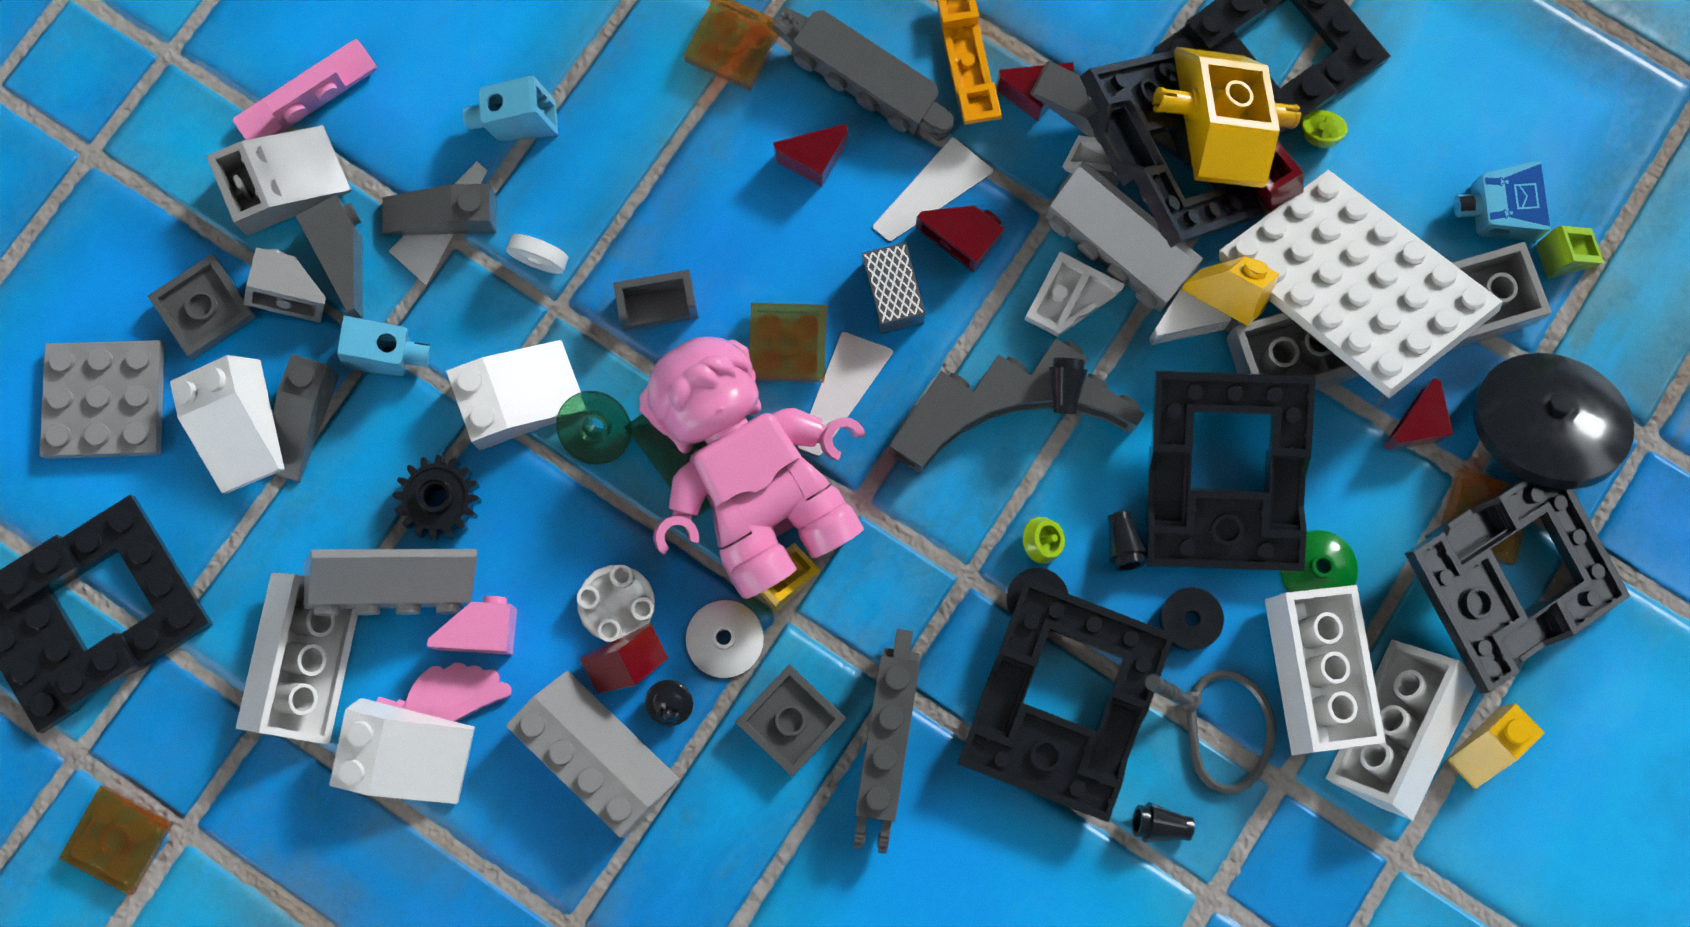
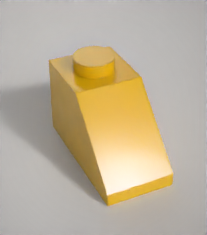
[1181,256,1280,326]
[1446,703,1545,789]

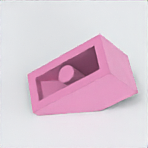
[427,596,517,655]

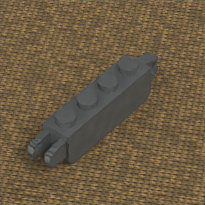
[772,7,955,141]
[853,629,920,854]

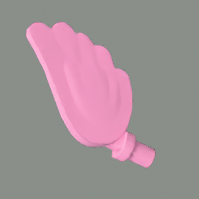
[376,662,512,722]

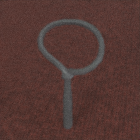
[1145,670,1276,794]

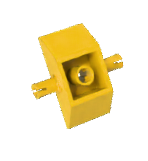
[1152,47,1301,188]

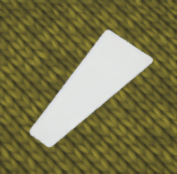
[873,138,993,241]
[798,332,893,456]

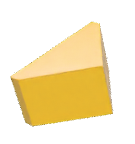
[759,543,821,612]

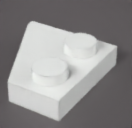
[1024,252,1125,337]

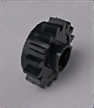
[393,455,482,542]

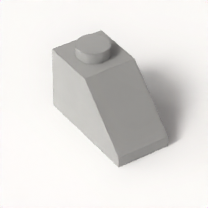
[244,247,326,323]

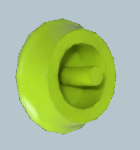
[1301,110,1348,148]
[1023,516,1065,564]

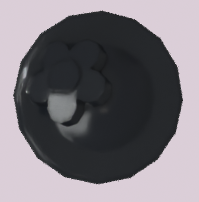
[645,680,694,726]

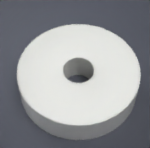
[506,234,569,274]

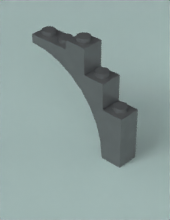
[889,338,1145,474]

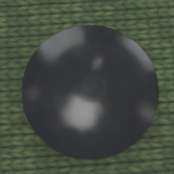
[1473,353,1634,489]

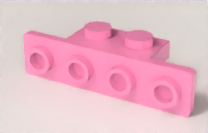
[233,39,377,140]

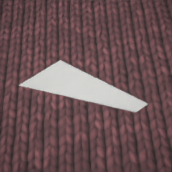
[388,161,487,285]

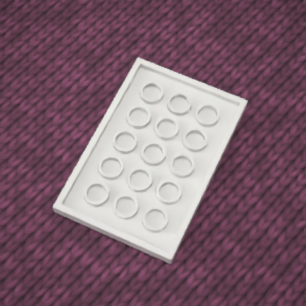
[1219,170,1503,398]

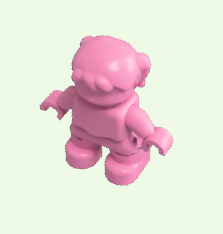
[639,337,865,599]

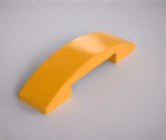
[937,0,1002,125]

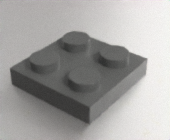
[148,254,257,360]
[735,664,847,777]

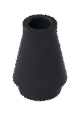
[1049,357,1088,414]
[1108,511,1148,571]
[1132,802,1195,842]

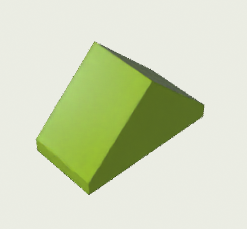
[1535,225,1604,279]

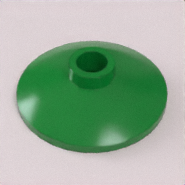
[1280,530,1358,592]

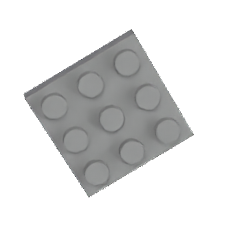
[40,340,165,459]

